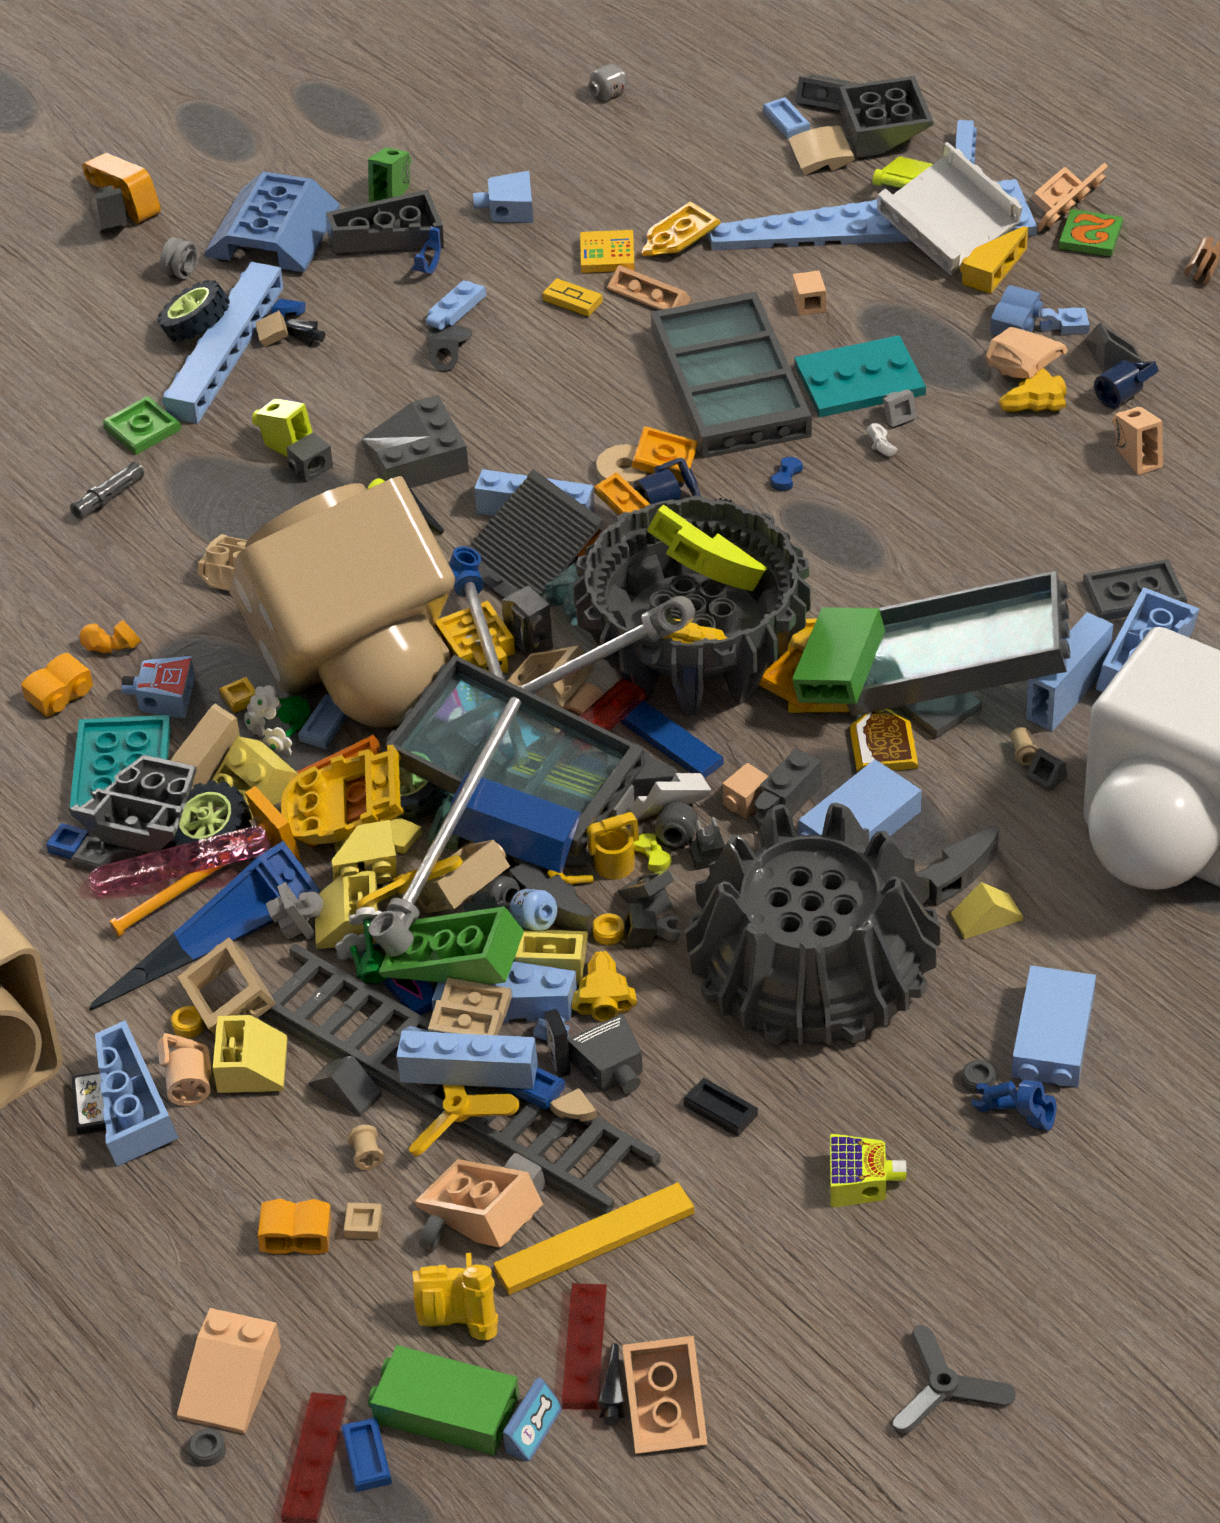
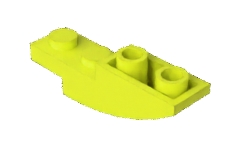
[647,505,767,591]

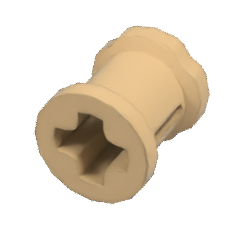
[347,1125,384,1170]

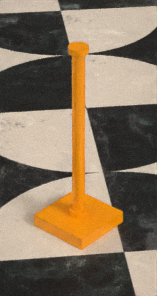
[109,786,301,937]

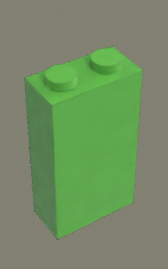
[792,607,885,704]
[368,1345,520,1455]

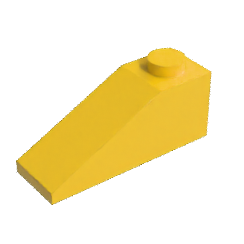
[960,226,1028,294]

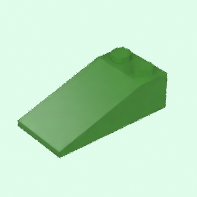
[379,906,524,985]

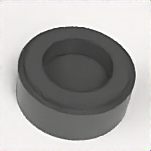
[962,1060,996,1094]
[420,1214,446,1251]
[188,1429,226,1466]

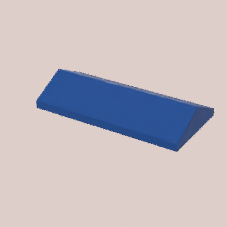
[450,772,581,873]

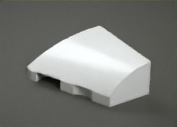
[629,773,711,821]

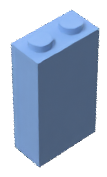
[1026,612,1113,732]
[798,759,922,842]
[1012,965,1096,1087]

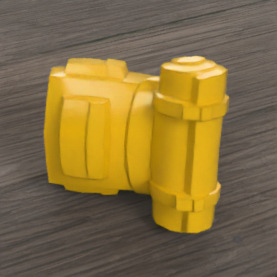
[412,1253,499,1340]

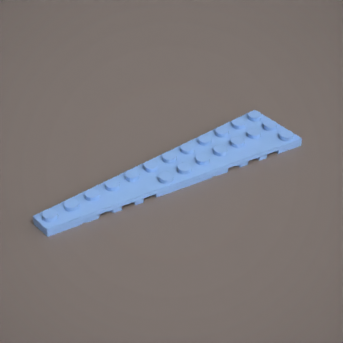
[707,179,1037,250]

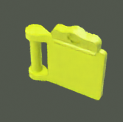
[872,157,933,188]

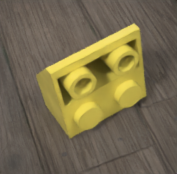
[212,736,298,821]
[332,820,397,884]
[315,870,379,949]
[515,930,588,985]
[213,1015,288,1093]

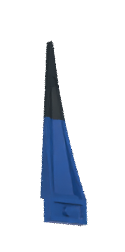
[89,841,320,1009]

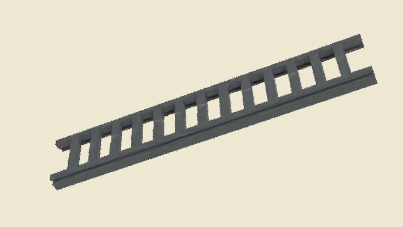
[260,944,661,1216]

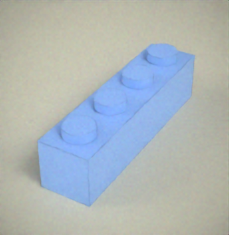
[956,120,977,164]

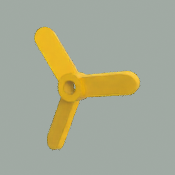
[356,855,463,909]
[409,1084,519,1157]

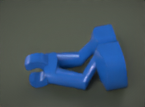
[971,1080,1057,1130]

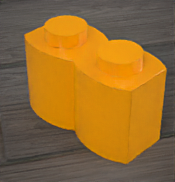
[21,653,93,717]
[258,1199,332,1255]

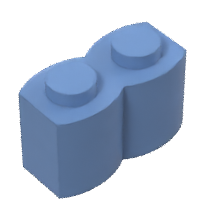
[990,285,1044,335]

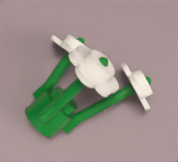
[244,685,310,758]
[335,907,387,984]

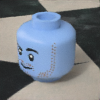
[509,889,557,931]

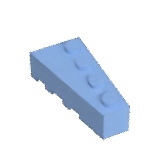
[1096,587,1200,692]
[432,961,577,1023]
[95,1020,179,1166]

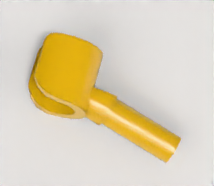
[548,870,593,885]

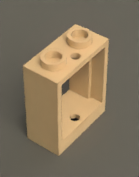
[507,645,594,714]
[417,840,510,913]
[178,938,276,1036]

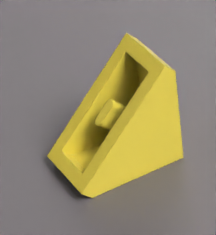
[950,882,1023,939]

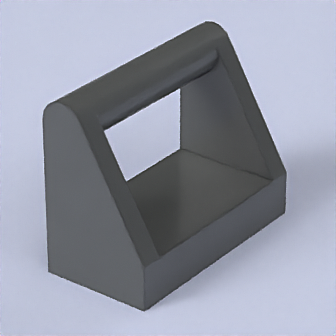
[795,73,858,110]

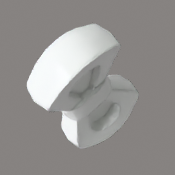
[866,423,898,457]

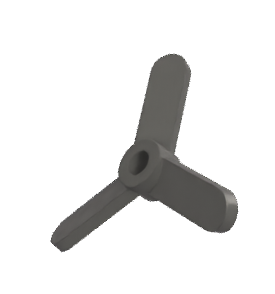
[893,1325,1015,1434]

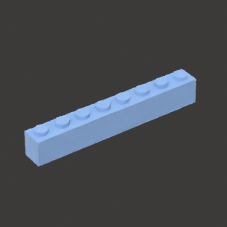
[163,262,284,424]

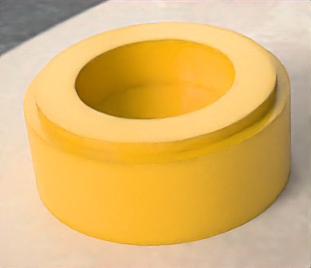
[592,913,625,945]
[171,1006,205,1038]

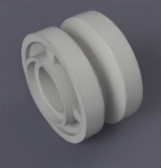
[160,237,198,279]

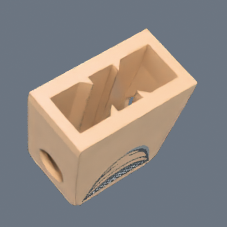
[1112,407,1163,475]

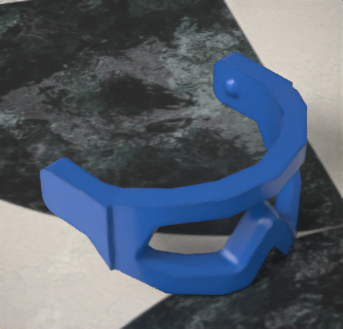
[410,227,441,273]

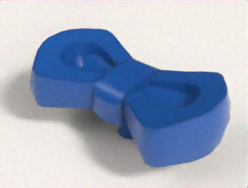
[770,457,803,491]

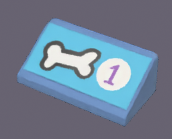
[503,1377,562,1461]

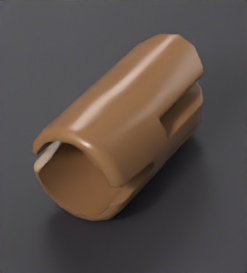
[1184,237,1220,285]

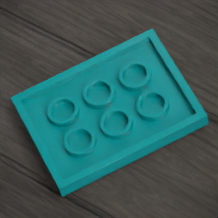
[794,335,926,418]
[70,715,171,816]

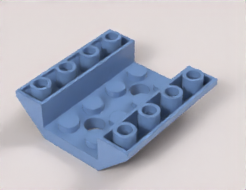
[204,171,340,272]

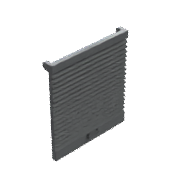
[468,469,607,598]

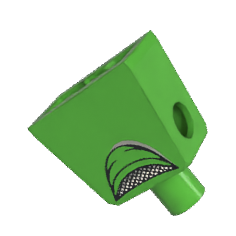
[368,148,412,203]

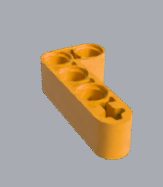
[82,153,161,224]

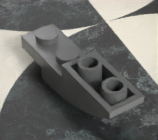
[918,824,999,906]
[505,853,594,937]

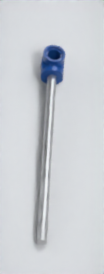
[449,546,530,767]

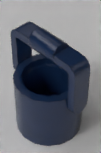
[1094,360,1159,408]
[633,458,700,504]

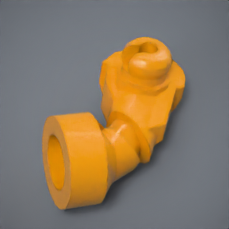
[79,619,142,654]

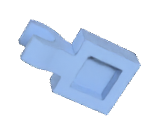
[1039,307,1090,335]

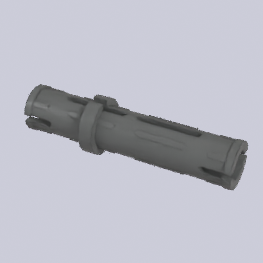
[70,461,144,520]

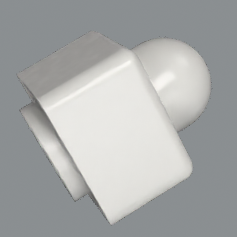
[1083,627,1220,889]

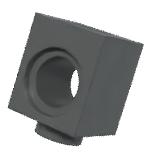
[286,432,333,482]

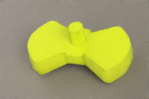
[634,833,672,872]

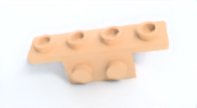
[1031,163,1108,232]

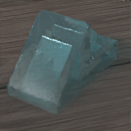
[545,563,580,626]

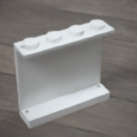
[876,142,1022,276]

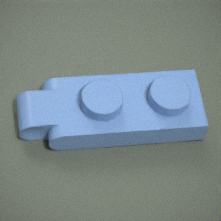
[426,280,486,330]

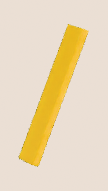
[493,1182,695,1295]

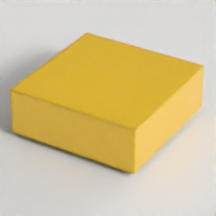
[219,677,256,713]

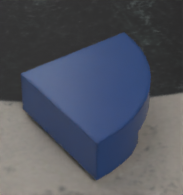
[271,299,306,318]

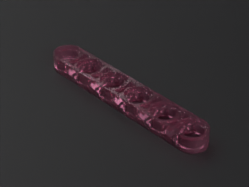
[89,826,270,896]

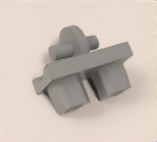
[266,882,324,941]

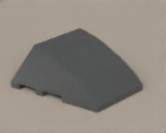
[69,755,197,854]

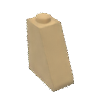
[170,704,240,789]

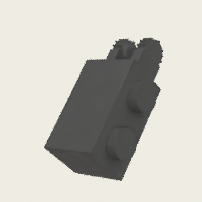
[754,748,822,827]

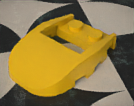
[281,744,404,845]

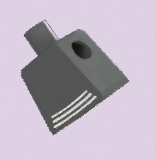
[568,1013,643,1093]

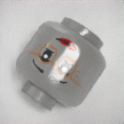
[588,64,627,101]

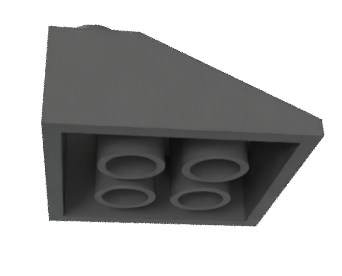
[839,76,933,158]
[361,395,469,488]

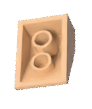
[414,1159,543,1248]
[177,1308,281,1434]
[622,1336,708,1454]

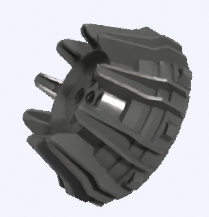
[573,496,811,715]
[685,803,941,1045]

